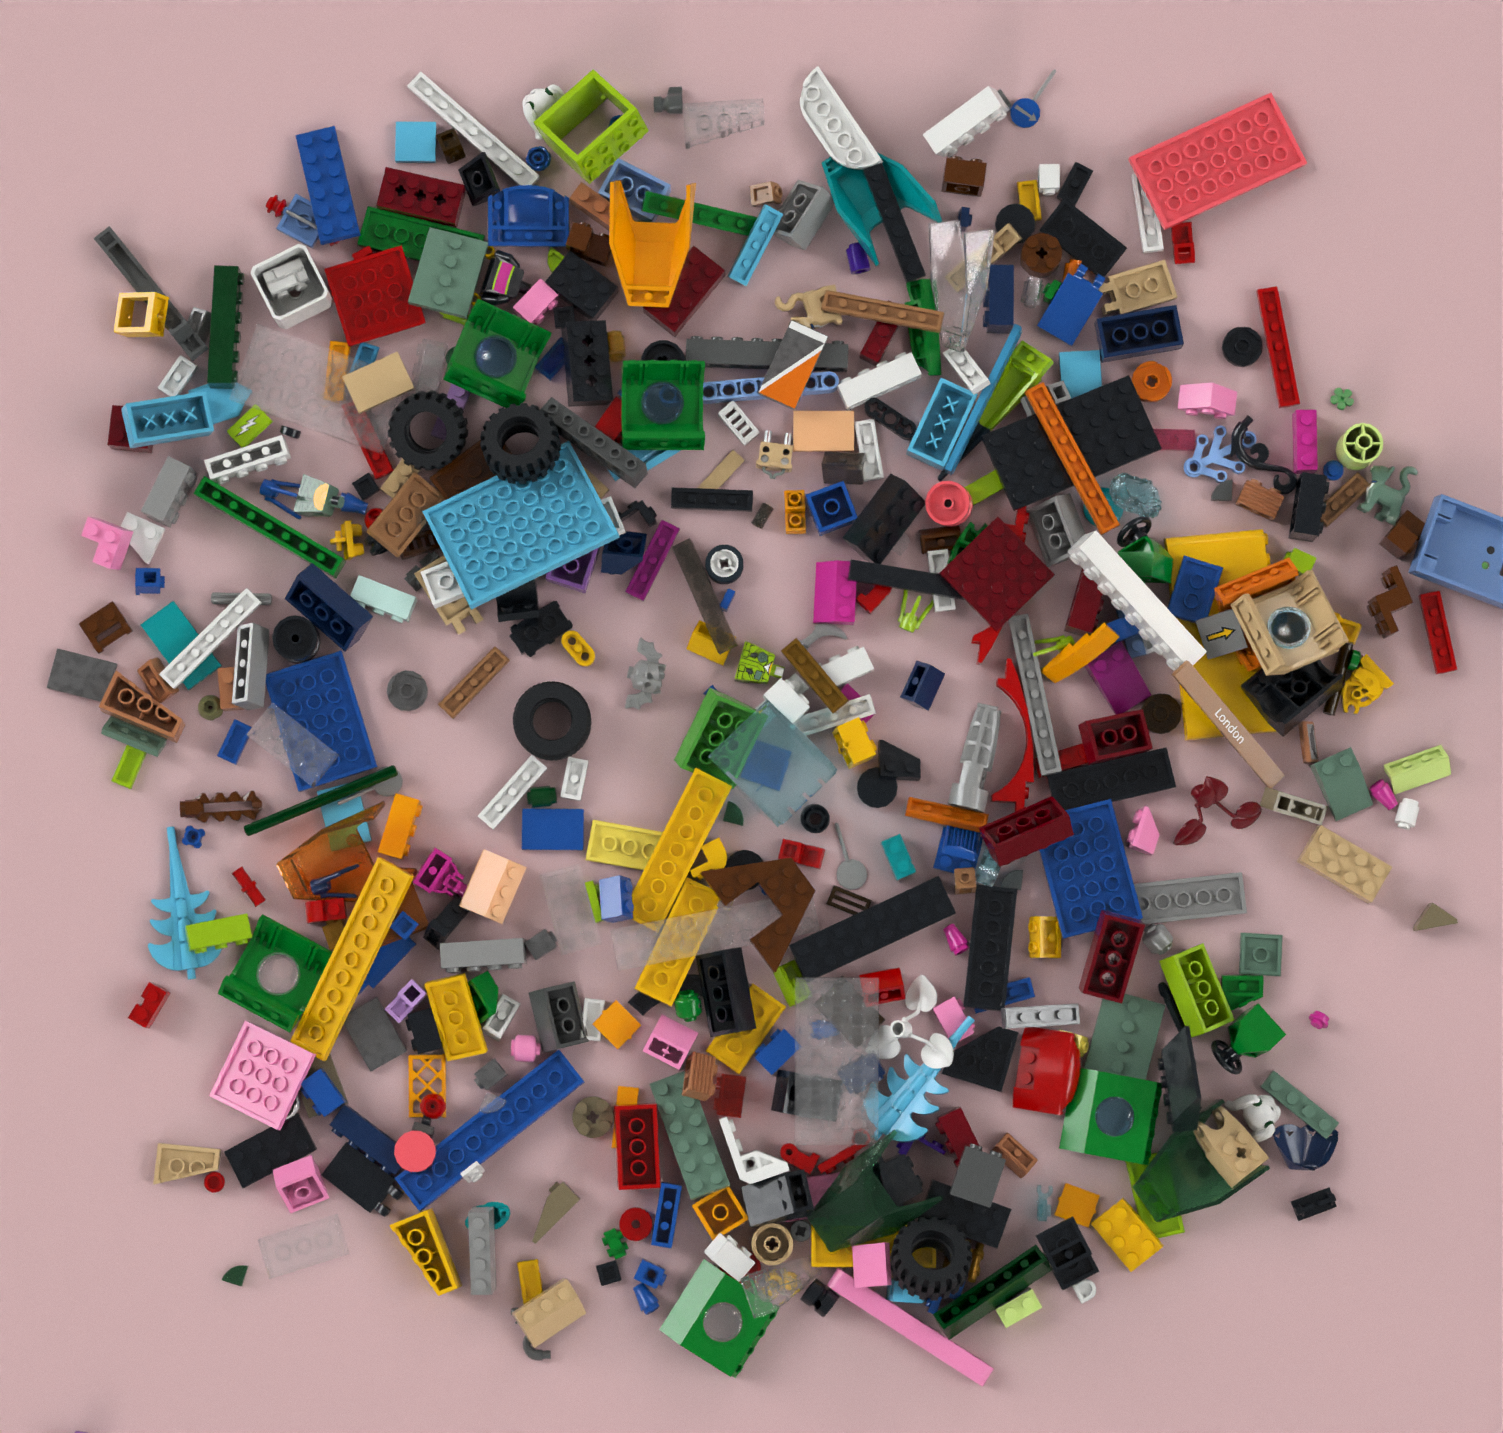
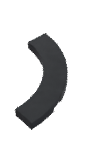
[628,974,703,1016]

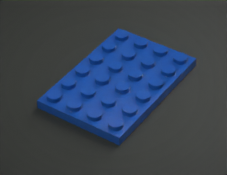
[266,651,378,792]
[1039,799,1143,939]

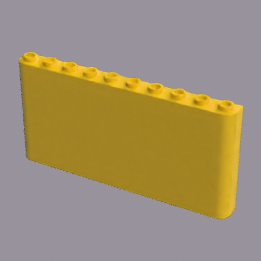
[1164,529,1277,741]

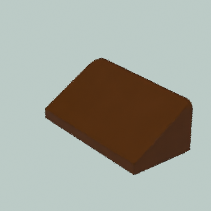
[919,526,961,554]

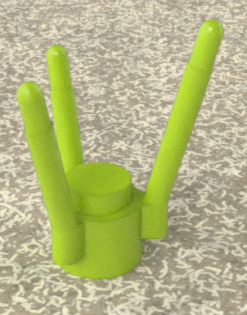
[898,590,934,633]
[1033,635,1075,673]

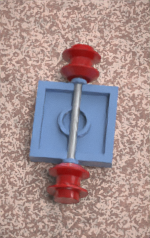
[266,194,339,249]

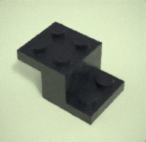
[496,579,539,622]
[1035,1216,1099,1290]

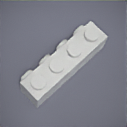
[837,352,922,411]
[204,435,291,484]

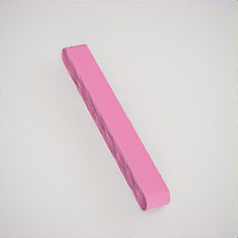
[827,1268,994,1387]

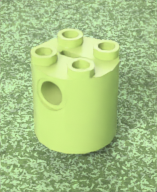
[1335,423,1383,470]

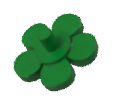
[1330,388,1354,410]

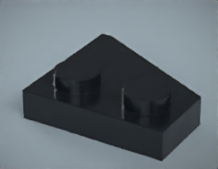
[878,740,921,781]

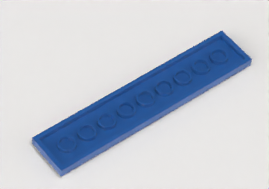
[395,1050,585,1212]

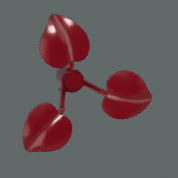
[1173,776,1262,845]

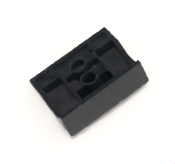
[1241,659,1344,737]

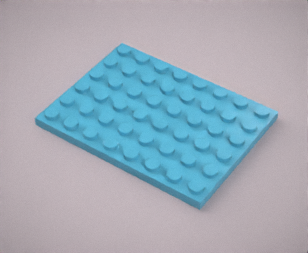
[422,441,620,610]

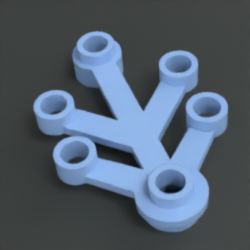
[1183,425,1257,483]

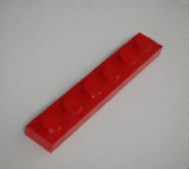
[1256,286,1300,409]

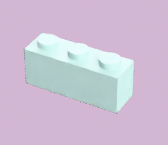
[350,575,418,623]

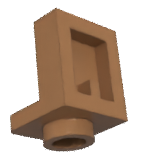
[749,181,783,207]
[954,867,976,895]

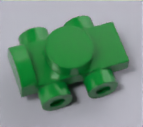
[602,1228,629,1260]

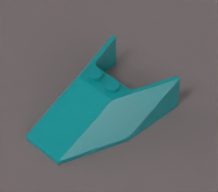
[822,152,942,266]

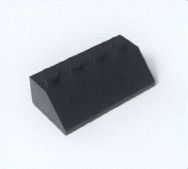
[696,947,756,1037]

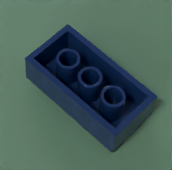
[1094,305,1184,363]
[285,563,373,652]

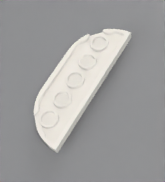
[800,66,883,170]

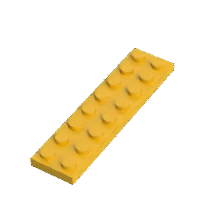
[632,767,732,933]

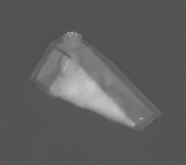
[740,1255,822,1319]

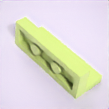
[1384,745,1451,794]

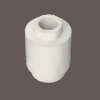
[1395,798,1420,830]

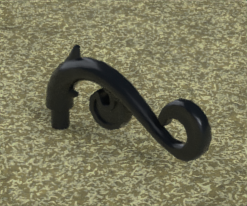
[1230,415,1297,494]

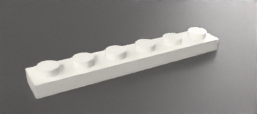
[159,588,262,689]

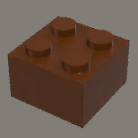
[941,156,987,197]

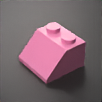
[273,1155,329,1213]

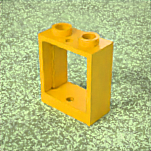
[114,292,169,337]

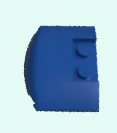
[488,185,569,247]

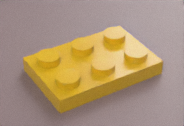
[1091,1197,1164,1272]

